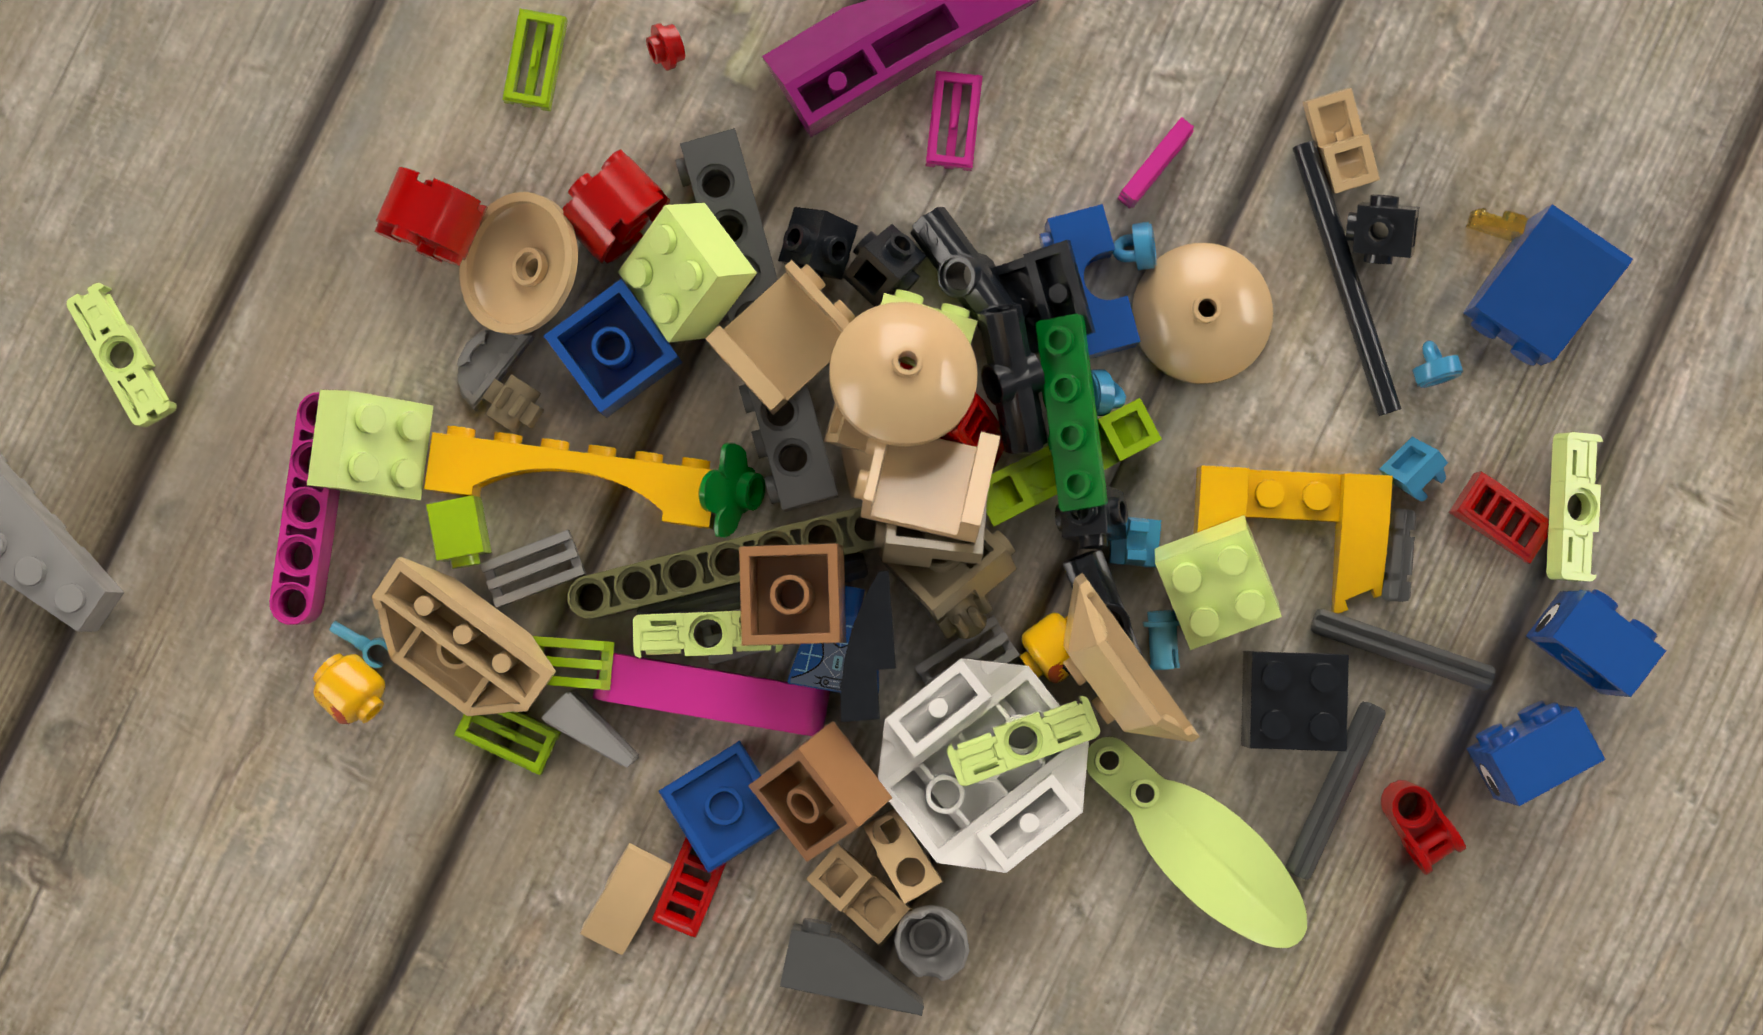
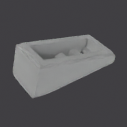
[541,691,639,767]

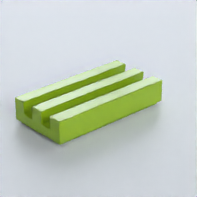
[502,8,568,112]
[533,636,614,690]
[454,711,562,775]

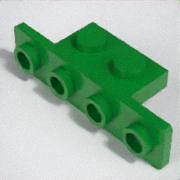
[1036,314,1108,512]

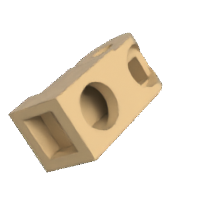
[864,808,944,904]

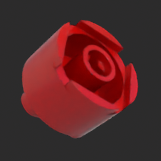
[562,149,670,264]
[374,167,488,266]

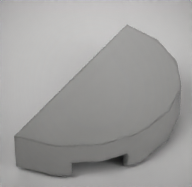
[457,330,535,411]

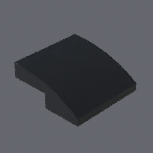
[996,240,1096,355]

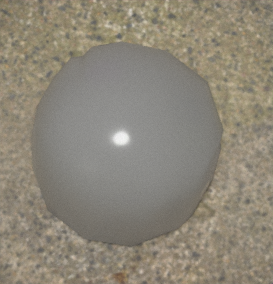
[894,905,970,981]

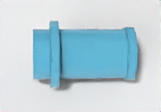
[1143,610,1180,670]

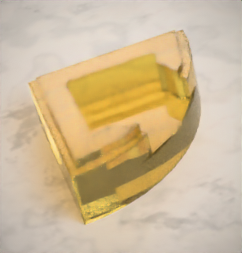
[1466,208,1528,241]

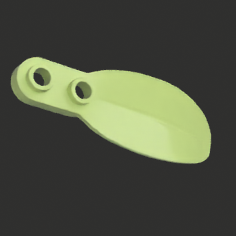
[1086,737,1307,948]

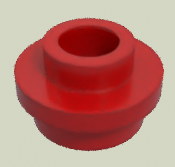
[646,23,685,71]

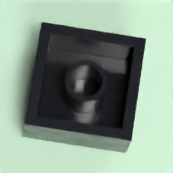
[1241,651,1349,752]

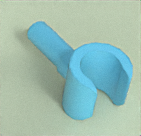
[330,621,388,668]

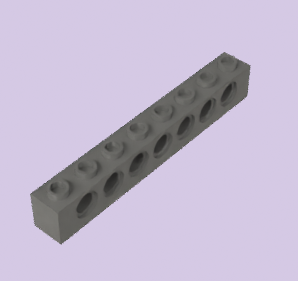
[675,128,839,512]

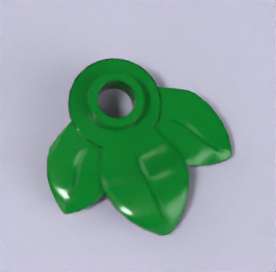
[698,443,765,538]

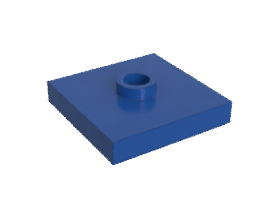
[659,741,781,873]

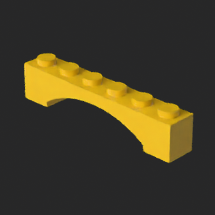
[424,426,715,529]

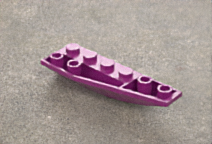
[762,0,1039,138]

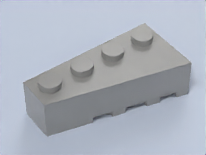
[0,453,124,632]

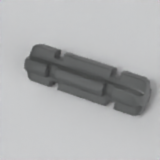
[1382,509,1416,602]

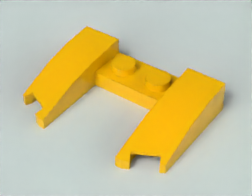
[1193,465,1393,613]

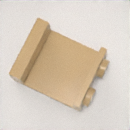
[705,260,856,415]
[854,432,1000,543]

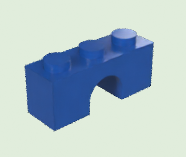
[1039,204,1141,359]

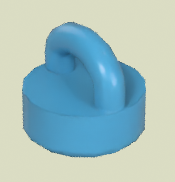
[1113,222,1157,271]
[1412,340,1463,388]
[1091,369,1126,416]

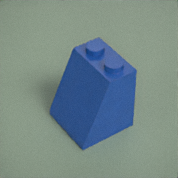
[1463,204,1633,366]

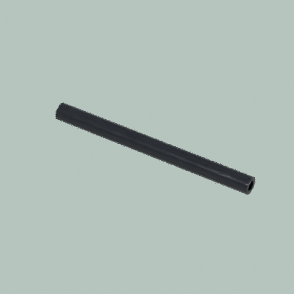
[1292,140,1402,416]

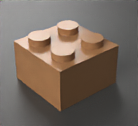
[739,543,846,646]
[748,721,892,862]

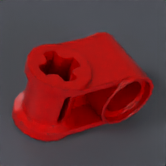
[1381,780,1467,875]

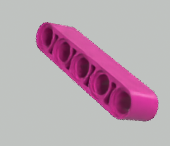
[269,392,341,625]
[592,651,830,736]

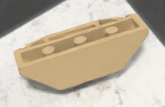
[372,557,556,716]
[1063,573,1200,742]

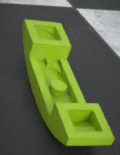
[986,398,1162,527]

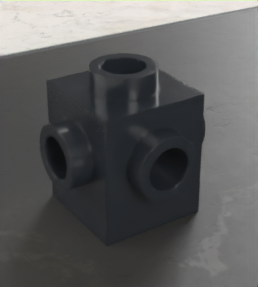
[1346,194,1420,264]
[778,207,858,280]
[842,224,926,307]
[1055,486,1128,549]

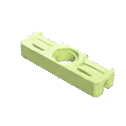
[66,283,177,427]
[1546,432,1603,581]
[633,611,783,658]
[946,695,1100,786]

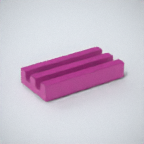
[926,71,983,171]
[1117,117,1194,209]

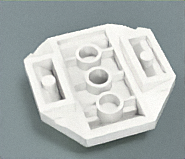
[878,658,1089,873]

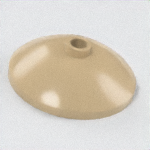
[459,192,578,335]
[1131,243,1273,384]
[829,302,977,446]

